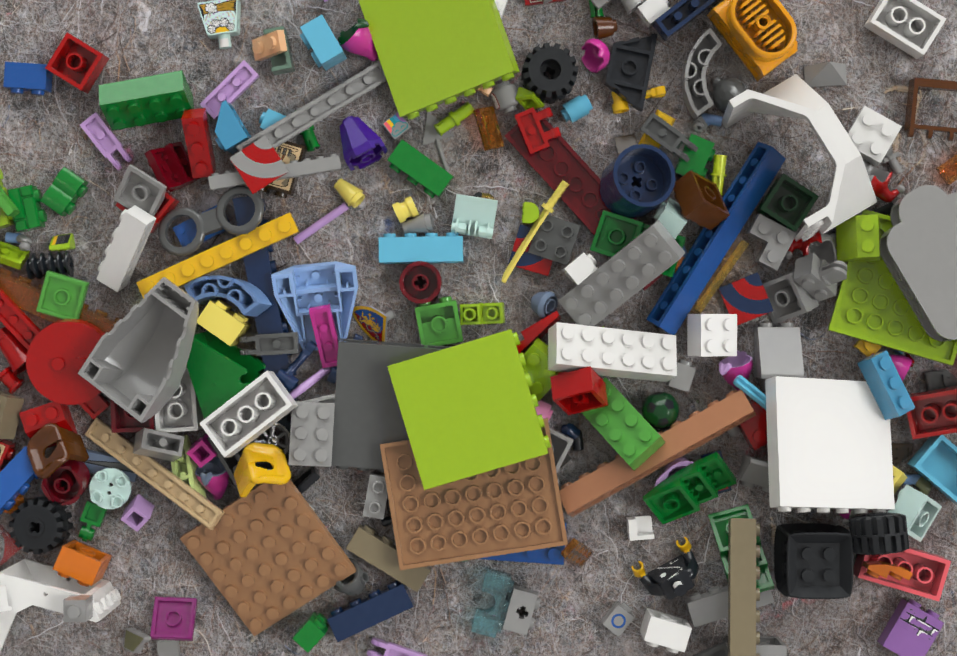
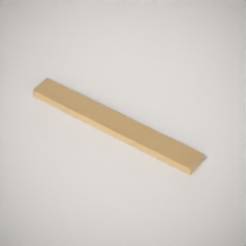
[84,418,225,530]

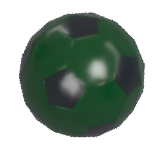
[642,392,680,429]

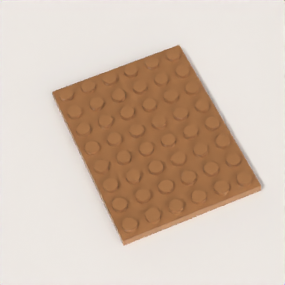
[380,418,568,570]

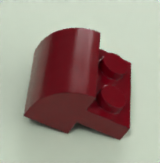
[144,142,200,192]

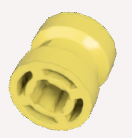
[392,196,419,223]

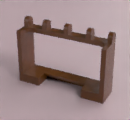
[904,78,957,141]

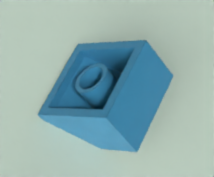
[215,100,251,154]

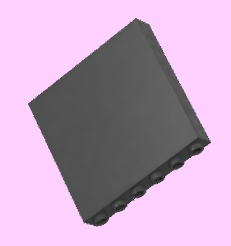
[331,338,451,473]

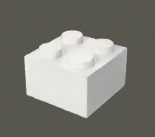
[848,106,902,167]
[687,314,737,357]
[640,608,692,654]

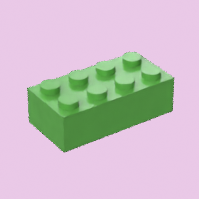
[581,377,666,471]

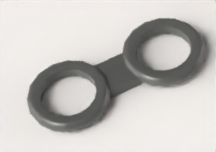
[158,186,264,256]

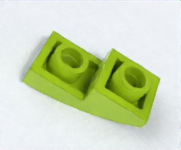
[460,302,505,325]

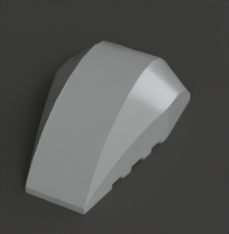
[78,277,199,423]

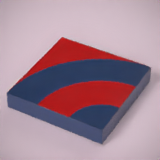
[508,225,553,276]
[718,272,774,326]

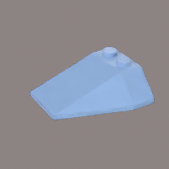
[271,261,358,351]

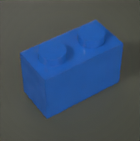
[3,62,53,96]

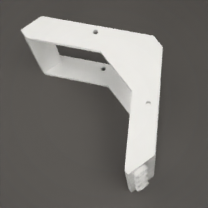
[0,558,121,653]

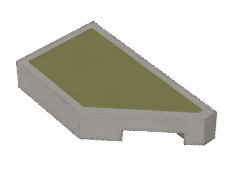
[123,627,151,654]

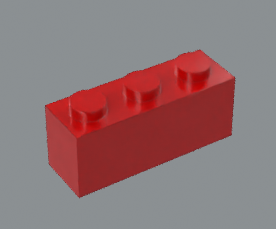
[181,108,216,178]

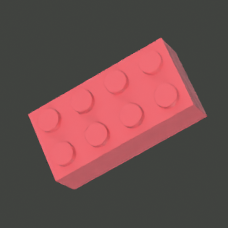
[853,547,951,601]

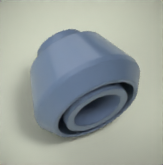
[531,291,558,319]

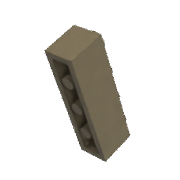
[346,524,431,592]

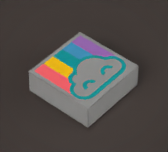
[382,111,412,141]

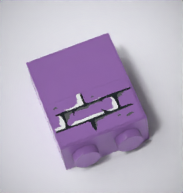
[877,598,944,656]

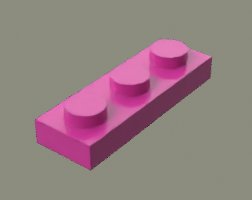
[309,304,339,368]

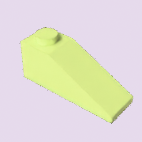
[171,435,206,498]

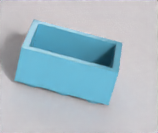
[907,435,957,505]

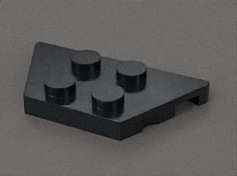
[604,33,658,112]

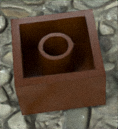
[673,170,730,230]

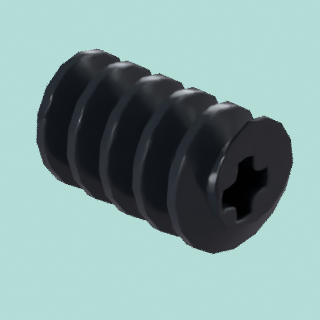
[26,251,74,279]

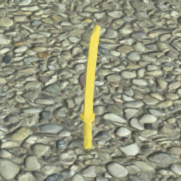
[501,180,569,283]

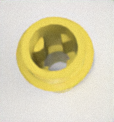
[334,178,365,208]

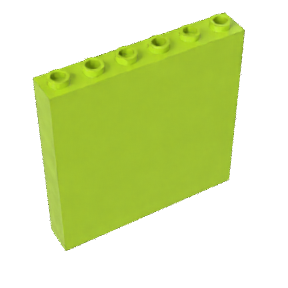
[358,0,520,120]
[387,329,551,490]

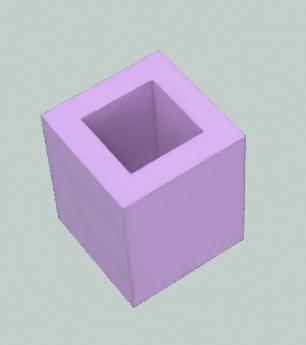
[120,494,154,532]

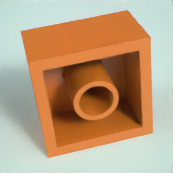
[53,539,112,587]

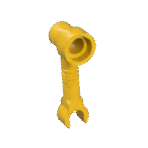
[611,86,666,114]

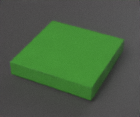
[36,270,90,319]

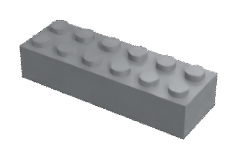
[558,220,685,326]

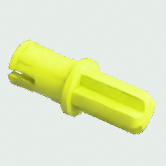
[710,154,727,196]

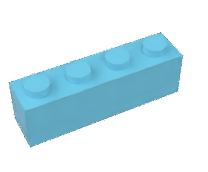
[378,232,463,264]

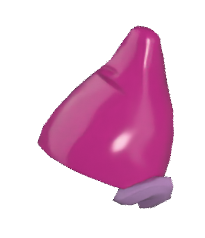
[718,350,753,395]

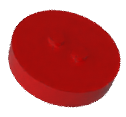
[26,319,105,405]

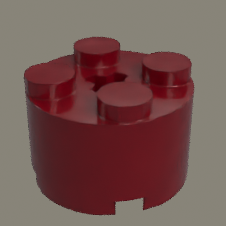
[399,261,442,304]
[41,460,91,505]

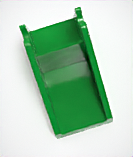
[186,331,266,419]

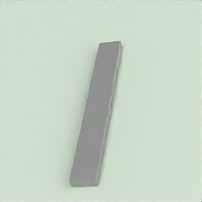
[236,60,387,151]

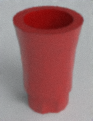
[0,327,28,375]

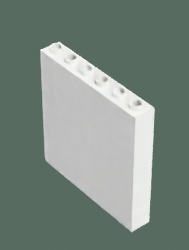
[765,376,895,514]

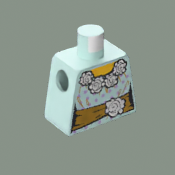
[197,0,241,49]

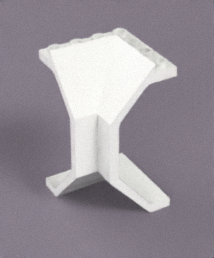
[722,74,877,242]

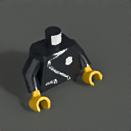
[631,537,699,600]

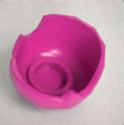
[581,39,610,73]

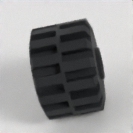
[521,42,578,104]
[9,496,73,554]
[849,512,909,555]

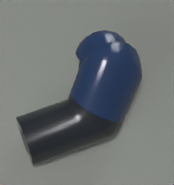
[561,423,584,451]

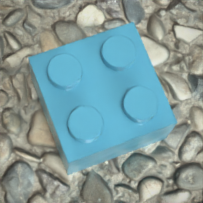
[300,15,347,71]

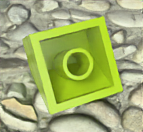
[836,214,881,262]

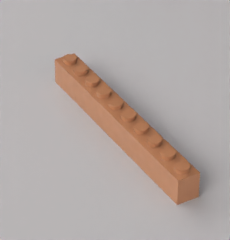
[559,390,756,517]

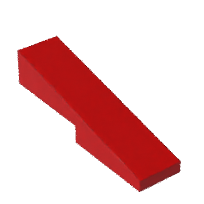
[517,311,562,353]

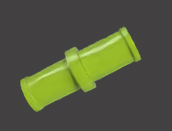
[433,101,475,136]

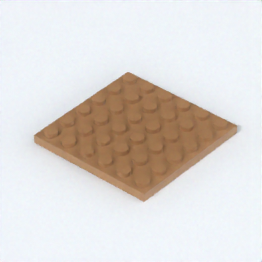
[180,479,356,637]

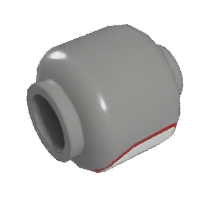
[491,81,520,114]

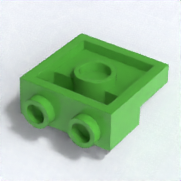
[415,296,463,346]

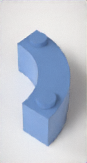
[184,275,272,317]

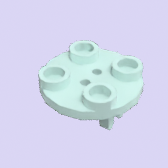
[89,468,131,509]

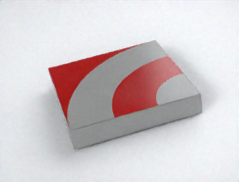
[229,135,289,194]

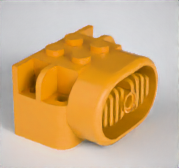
[707,0,798,82]

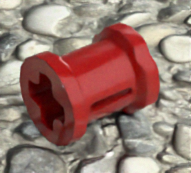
[0,366,25,394]

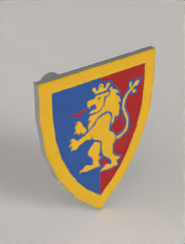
[352,305,395,342]

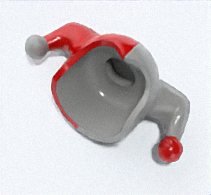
[863,159,905,203]
[784,231,837,263]

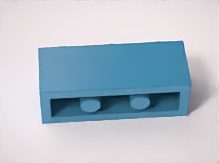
[857,350,915,420]

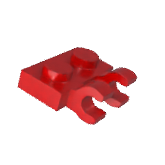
[514,107,561,155]

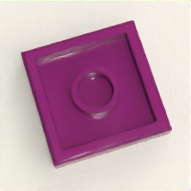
[150,597,198,641]

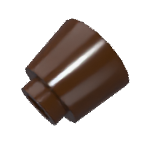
[592,17,617,40]

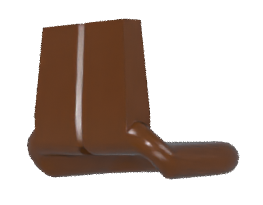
[27,423,89,479]

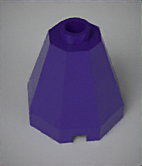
[339,116,388,171]

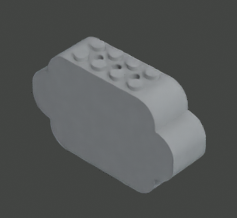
[880,185,957,342]

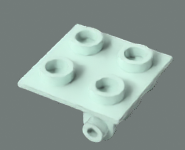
[451,194,498,239]

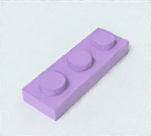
[200,60,260,120]

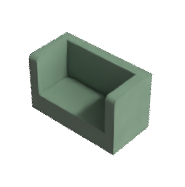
[263,26,295,75]

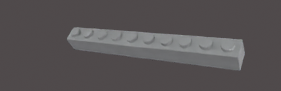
[208,154,343,191]

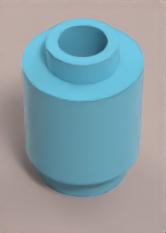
[560,94,593,123]

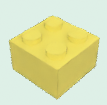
[197,300,251,346]

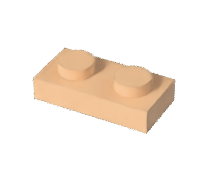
[252,30,287,61]

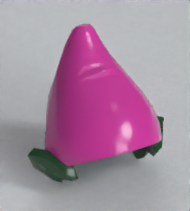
[338,18,378,62]

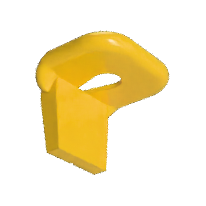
[234,442,291,498]

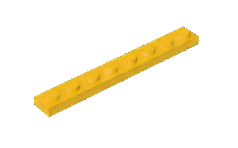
[136,212,300,299]

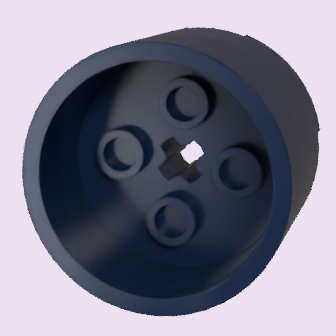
[599,144,675,219]

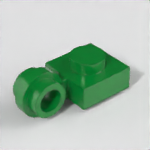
[79,500,107,542]

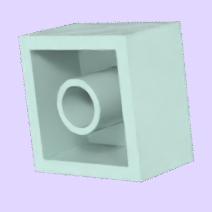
[887,484,942,542]

